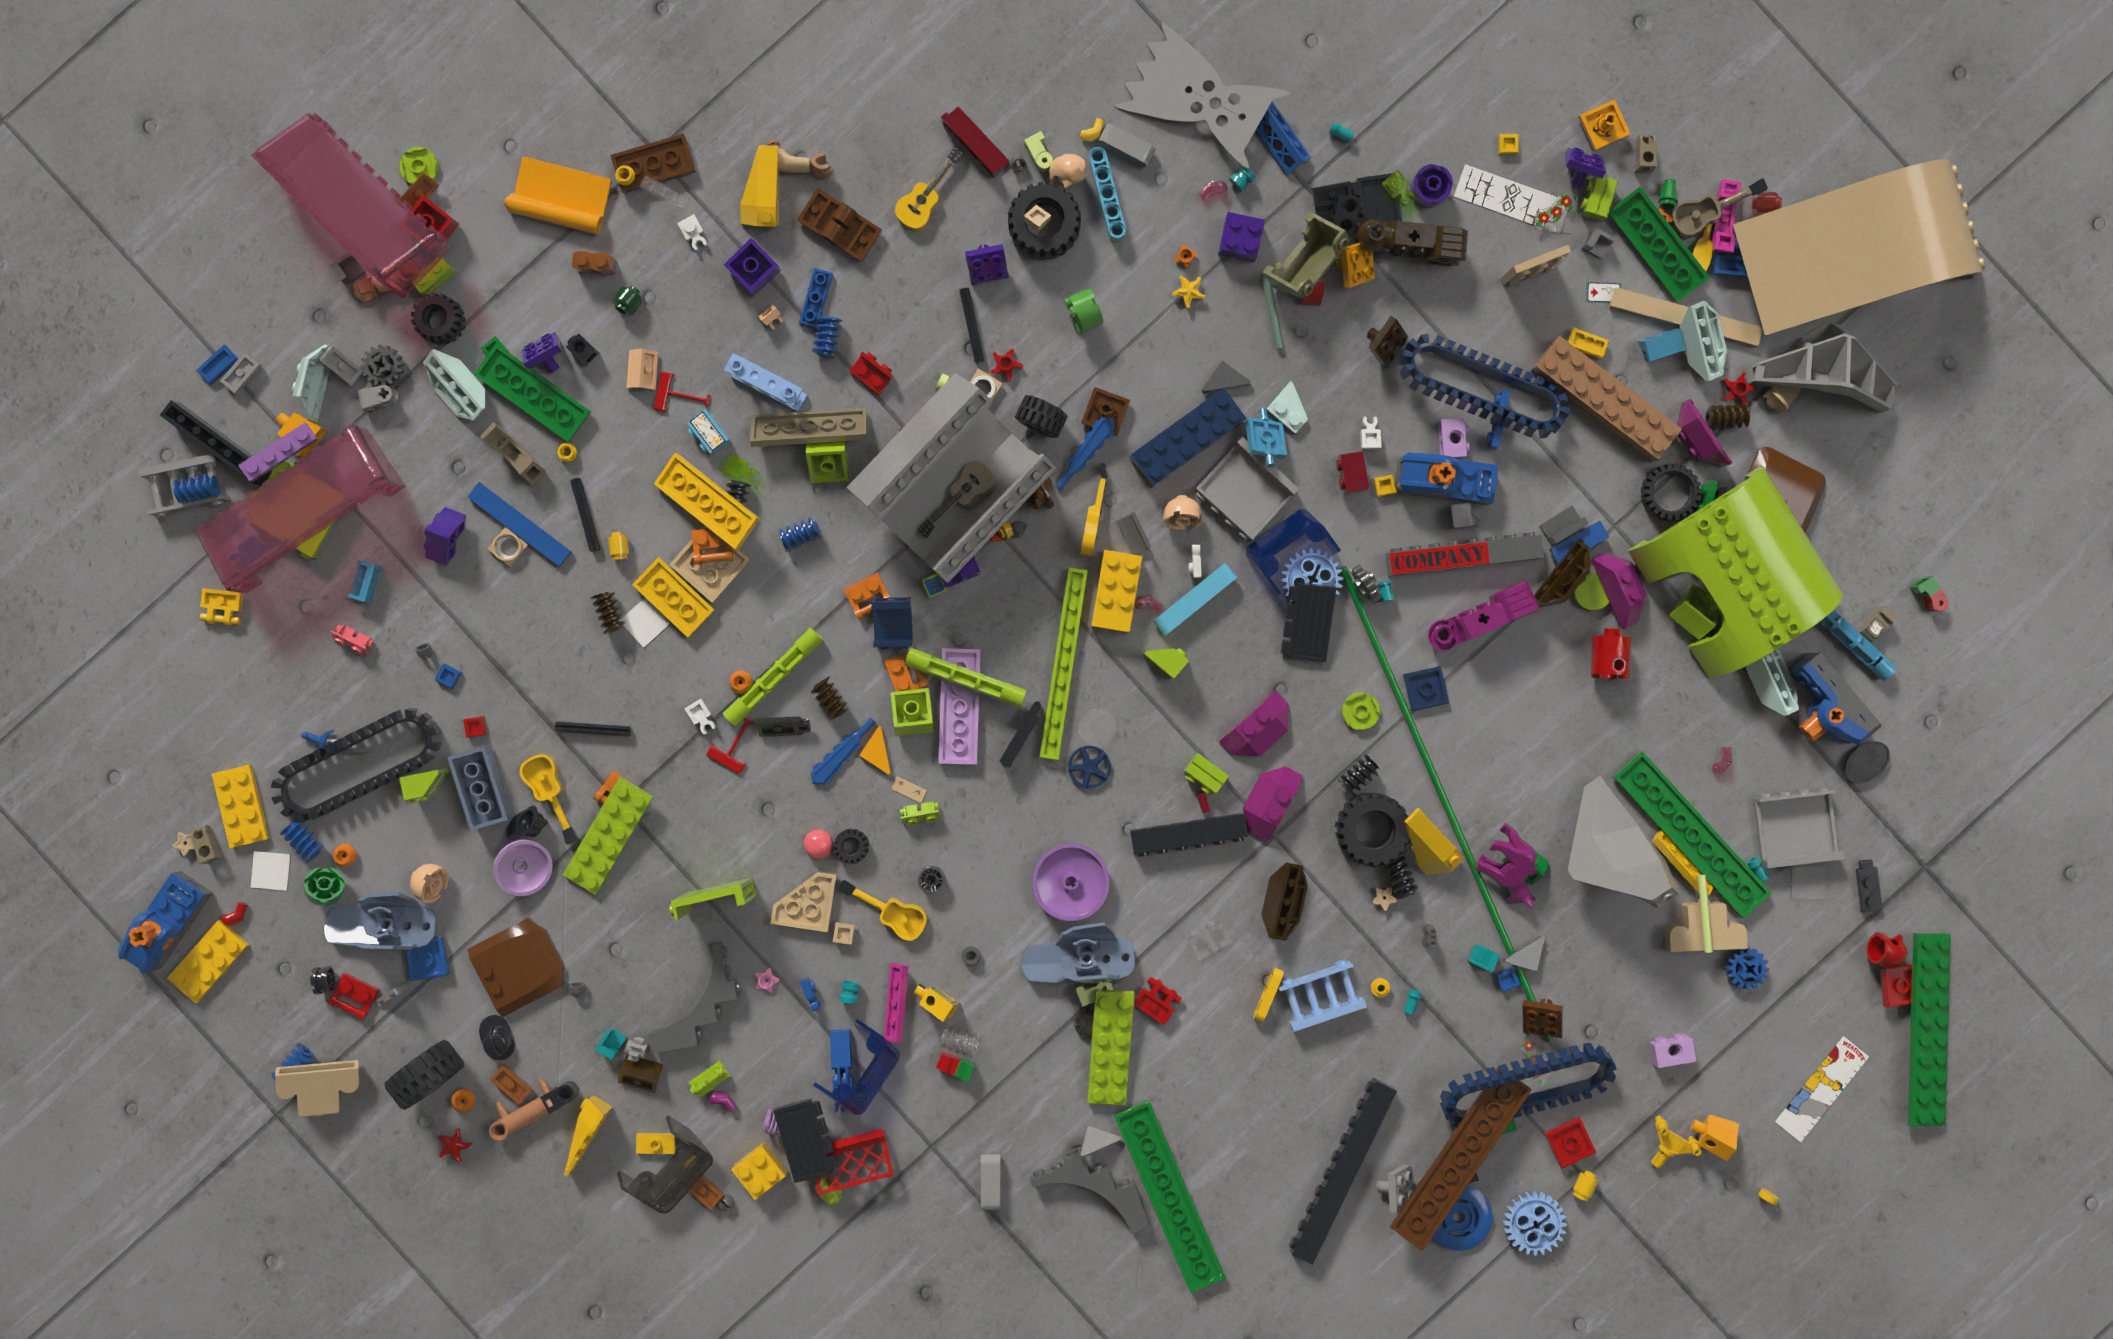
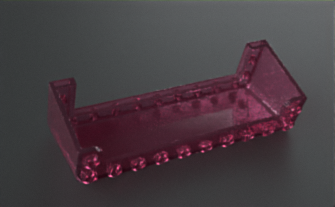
[251,112,452,298]
[196,425,406,593]

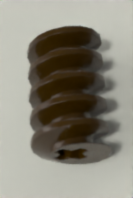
[1705,404,1750,429]
[590,592,626,634]
[811,676,850,720]

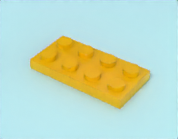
[632,557,715,638]
[212,764,270,849]
[167,920,250,1004]

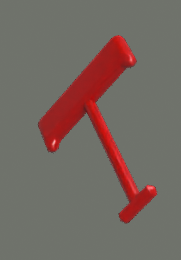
[654,371,710,412]
[706,717,754,774]

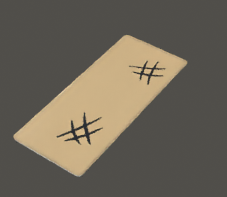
[891,776,927,803]

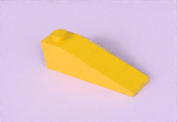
[740,145,779,227]
[1404,808,1465,876]
[564,1095,613,1177]

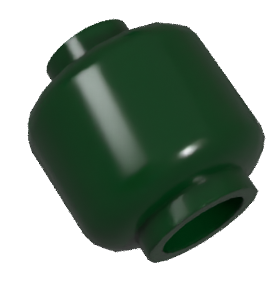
[613,286,642,316]

